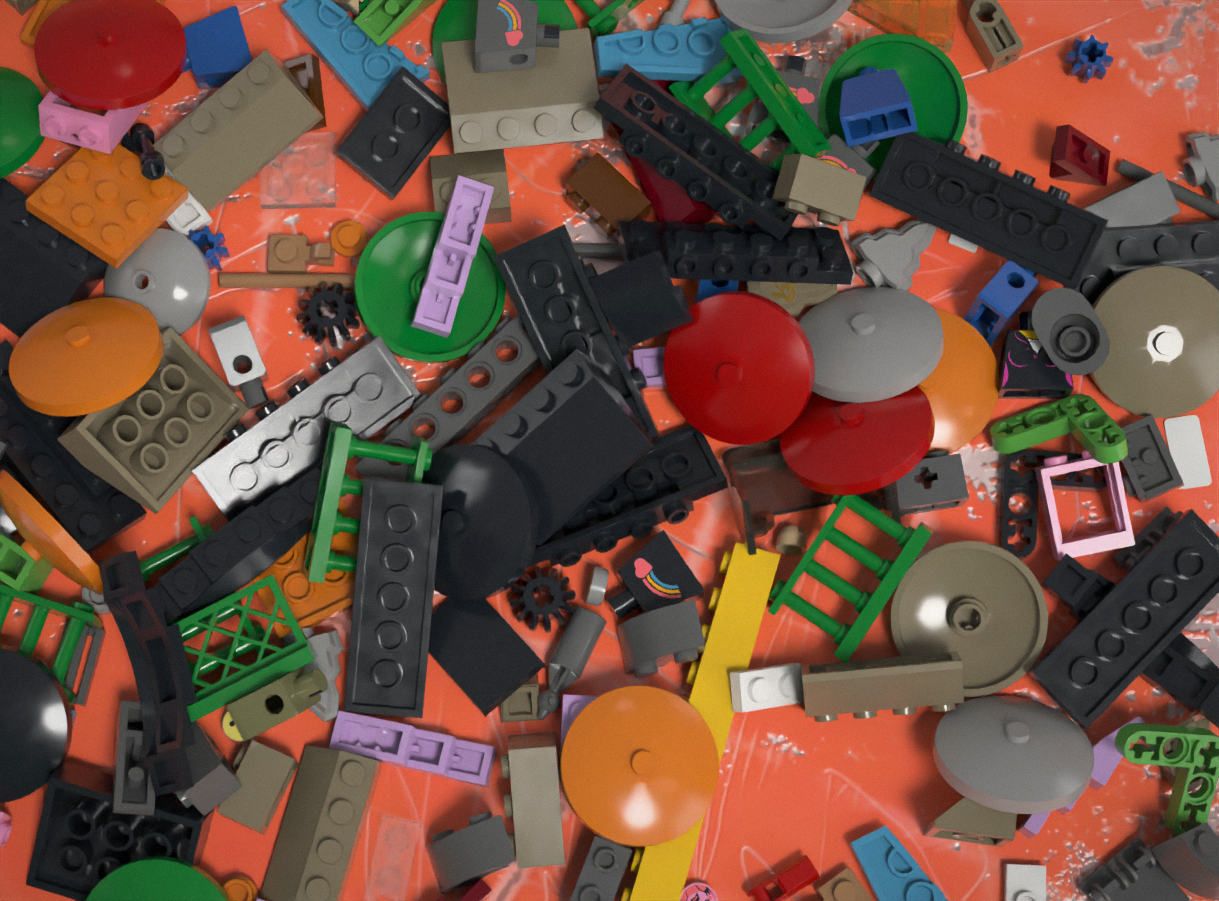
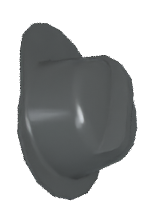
[1031,288,1110,375]

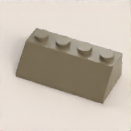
[152,49,324,212]
[801,651,964,722]
[260,745,382,901]

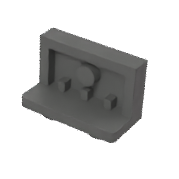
[1121,414,1184,504]

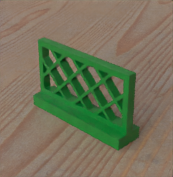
[171,573,318,722]

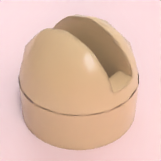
[776,525,808,556]

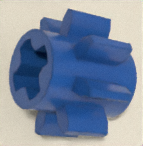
[1065,35,1114,84]
[189,226,230,271]

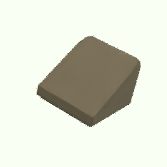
[501,674,541,722]

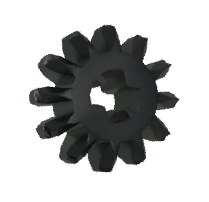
[296,281,360,347]
[510,566,576,633]

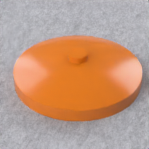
[9,298,164,417]
[917,308,1000,458]
[0,470,103,595]
[559,686,719,847]

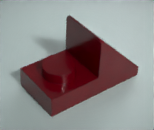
[1049,124,1111,186]

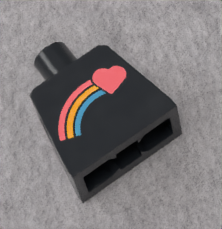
[606,530,705,620]

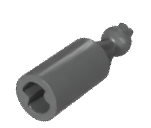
[537,607,607,720]

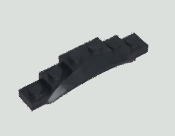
[151,467,340,626]
[97,551,198,796]
[1040,553,1219,728]

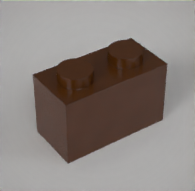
[566,152,651,243]

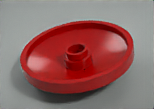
[34,0,187,110]
[664,291,815,445]
[780,386,935,495]

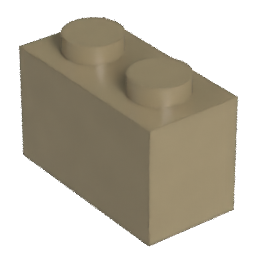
[772,154,867,226]
[217,740,299,836]

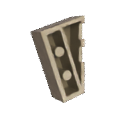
[501,732,565,868]

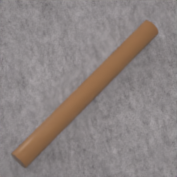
[219,273,355,289]

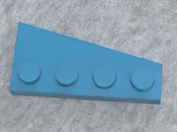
[281,0,430,111]
[593,16,742,83]
[849,825,948,901]

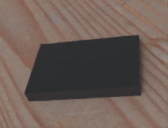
[333,66,450,200]
[429,598,545,717]

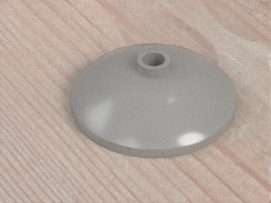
[104,228,211,336]

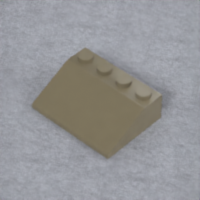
[441,28,604,155]
[57,327,249,514]

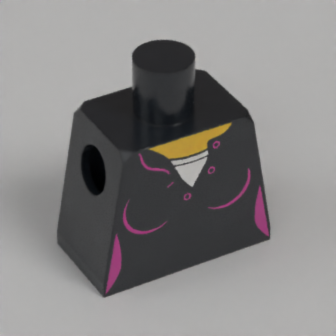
[998,311,1074,399]

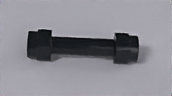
[129,123,165,180]

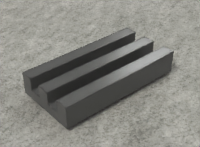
[59,621,106,707]

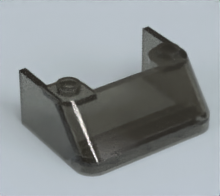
[722,438,901,555]

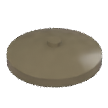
[1090,266,1219,418]
[891,540,1048,697]

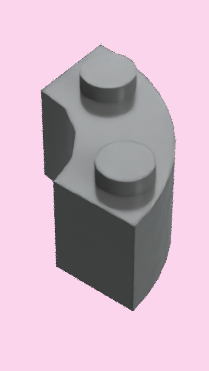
[617,600,705,678]
[427,812,516,894]
[1151,822,1219,900]

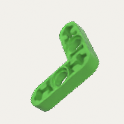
[990,394,1128,464]
[1115,723,1219,836]

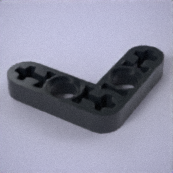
[999,450,1107,560]

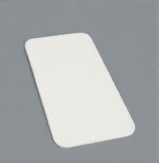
[1164,415,1212,489]

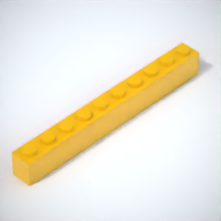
[621,542,781,901]

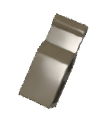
[962,0,1024,73]

